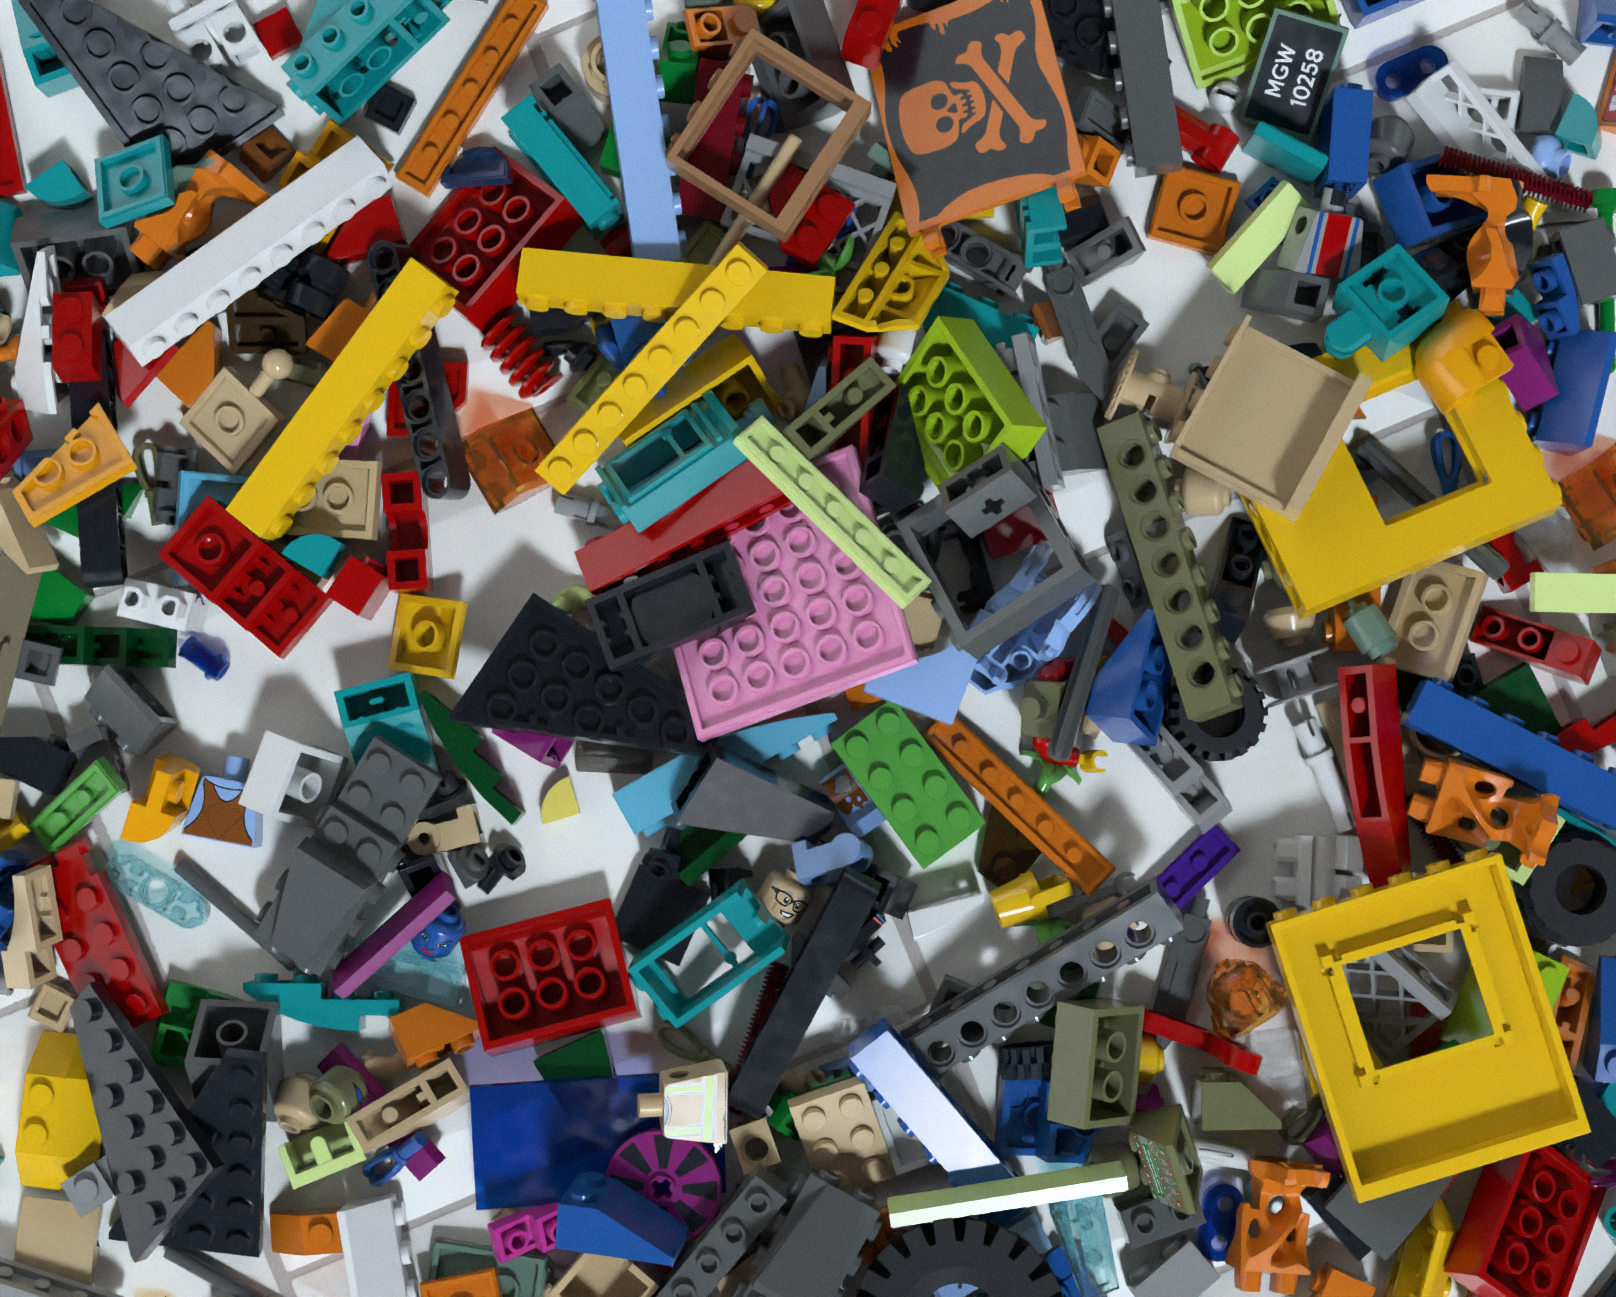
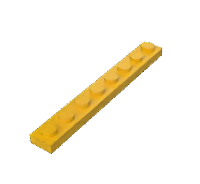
[534,241,769,496]

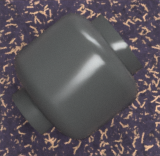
[1368,115,1415,174]

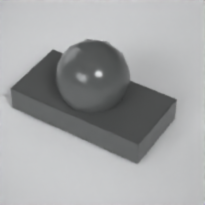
[1072,86,1130,155]

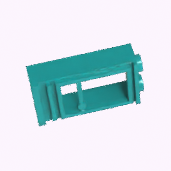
[501,94,625,241]
[1013,186,1067,268]
[594,389,748,533]
[628,878,790,1029]

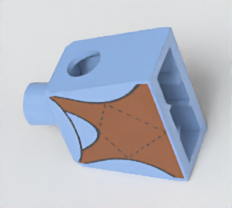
[181,755,263,848]

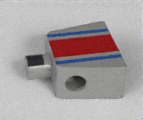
[1276,187,1363,280]

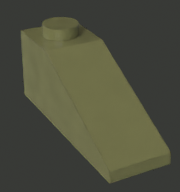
[781,356,897,462]

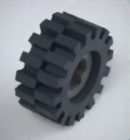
[998,1040,1054,1081]

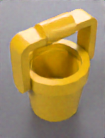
[988,871,1074,929]

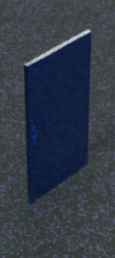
[470,1073,726,1210]

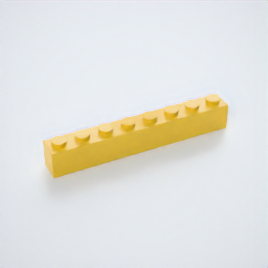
[516,247,836,338]
[225,257,459,541]

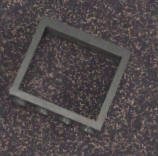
[895,458,1096,659]

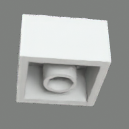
[238,730,349,830]

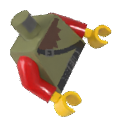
[1019,654,1111,773]

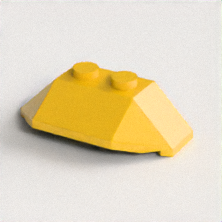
[831,211,950,332]
[15,1030,103,1190]
[1383,1197,1459,1297]

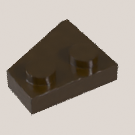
[226,288,310,354]
[977,805,1042,887]

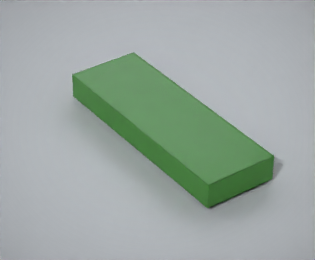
[28,756,128,854]

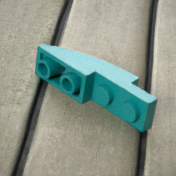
[243,973,405,1031]

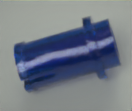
[178,635,231,681]

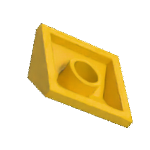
[387,593,468,679]

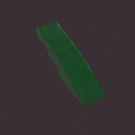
[25,625,177,668]
[418,689,526,825]

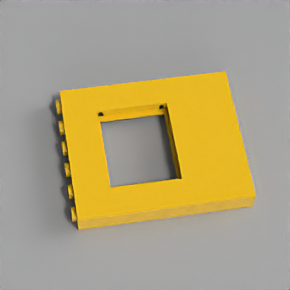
[1238,300,1563,620]
[1265,848,1591,1204]

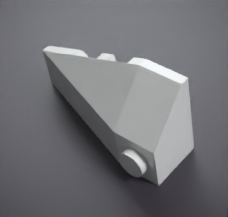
[11,245,70,414]

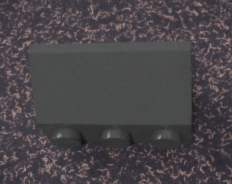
[752,0,856,134]
[10,206,145,296]

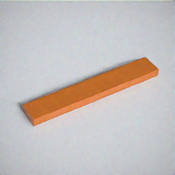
[395,0,549,199]
[921,716,1117,898]

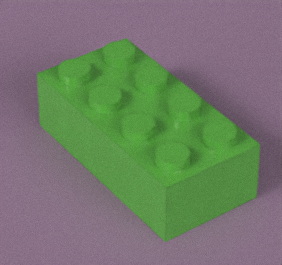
[830,701,986,869]

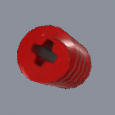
[481,314,564,399]

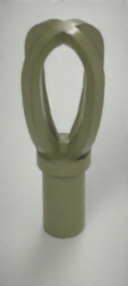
[132,443,165,526]
[656,1020,734,1076]
[1278,1096,1325,1145]

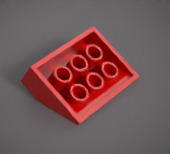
[408,146,585,335]
[459,898,642,1057]
[1443,1145,1607,1297]

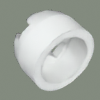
[1209,81,1241,114]

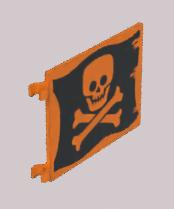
[870,0,1088,259]

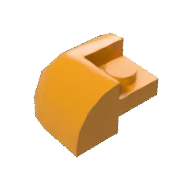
[1414,308,1514,415]
[120,753,201,843]

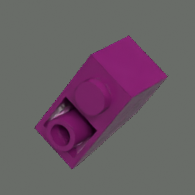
[1492,314,1560,411]

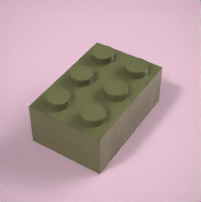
[1047,997,1145,1130]

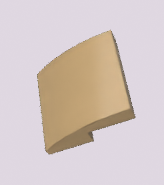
[14,1197,104,1286]

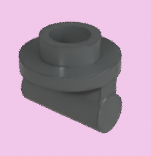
[447,844,490,889]

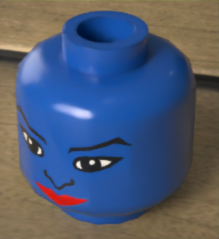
[411,903,466,959]

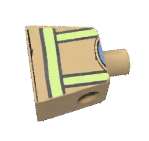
[637,1059,728,1144]

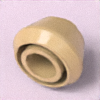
[1262,606,1316,647]

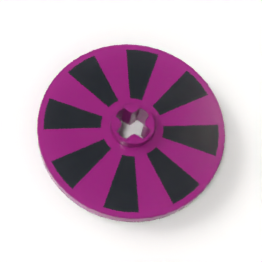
[606,1128,722,1240]

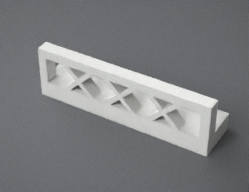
[1406,59,1549,197]

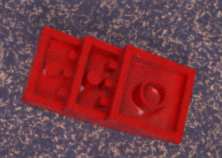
[157,495,334,660]

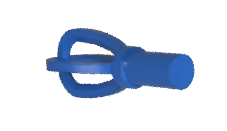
[739,97,780,180]
[1430,430,1463,496]
[362,1132,428,1187]

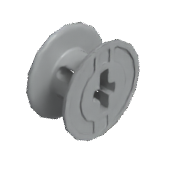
[1254,647,1339,708]

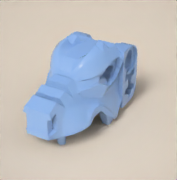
[969,539,1103,695]

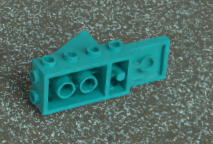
[281,0,452,126]

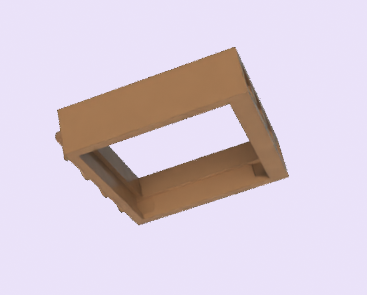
[664,28,872,243]

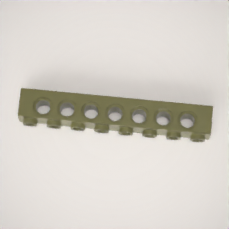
[1096,411,1244,723]

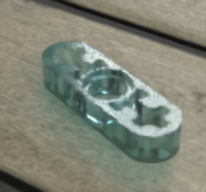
[105,854,210,929]

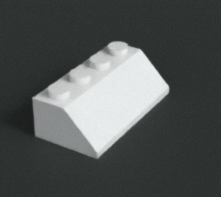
[336,1192,419,1297]

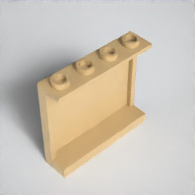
[1168,314,1374,523]

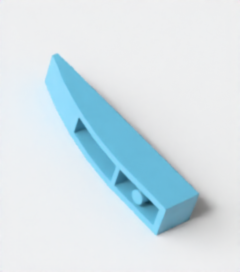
[612,712,838,837]

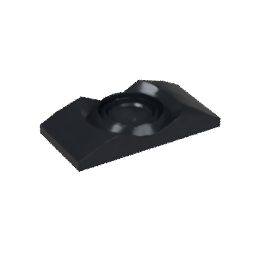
[585,540,757,672]

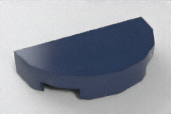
[440,146,513,189]

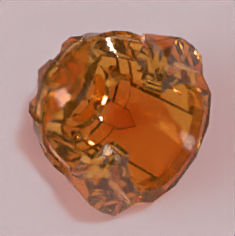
[1206,958,1288,1040]

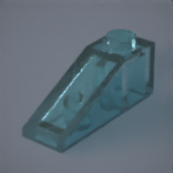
[354,939,467,1007]
[1048,1166,1120,1297]

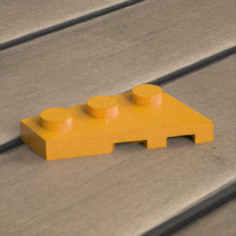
[12,402,138,528]

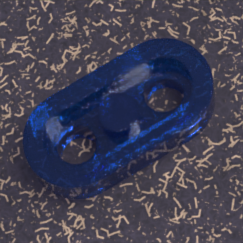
[1372,45,1449,102]
[1196,1181,1243,1262]

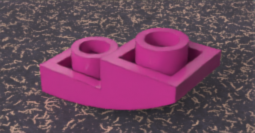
[487,1202,559,1264]

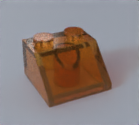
[462,407,555,515]
[1557,443,1616,551]

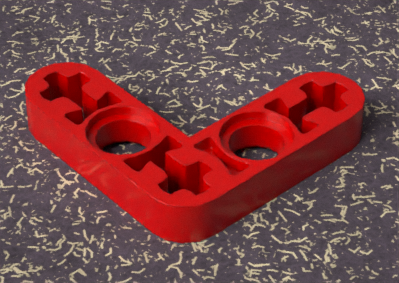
[1143,1008,1263,1075]

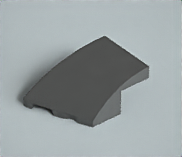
[1324,1174,1455,1261]

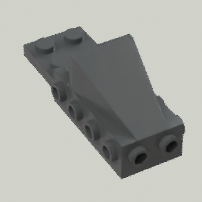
[254,735,444,977]
[732,1167,883,1297]

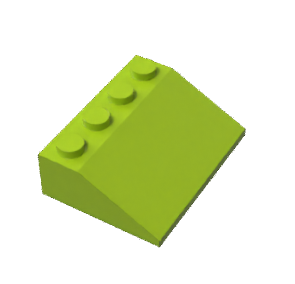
[1167,0,1341,90]
[894,316,1048,491]

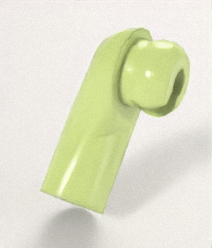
[551,584,595,614]

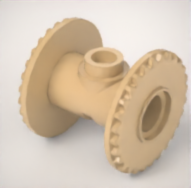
[1104,348,1200,444]

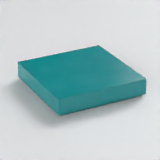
[1241,121,1329,187]
[94,134,175,229]

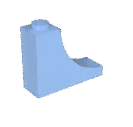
[862,609,993,726]

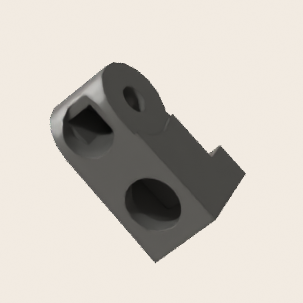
[65,724,130,794]

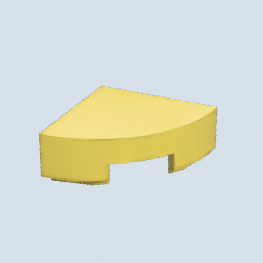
[541,776,581,825]

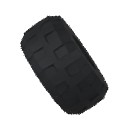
[1513,829,1616,947]

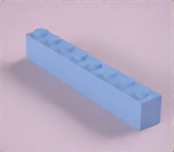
[595,0,688,262]

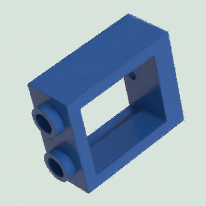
[1313,83,1374,200]

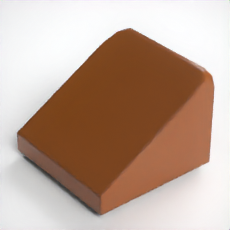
[239,126,297,184]
[1029,300,1064,346]

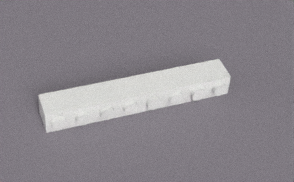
[104,135,394,367]

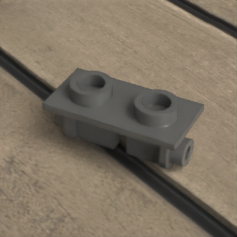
[152,445,198,526]
[1107,528,1151,609]

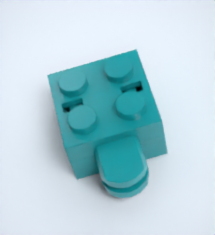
[1323,243,1450,362]

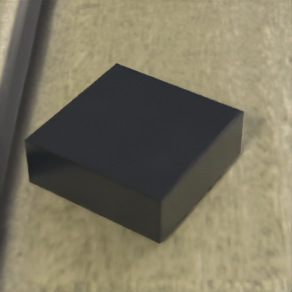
[364,84,417,136]

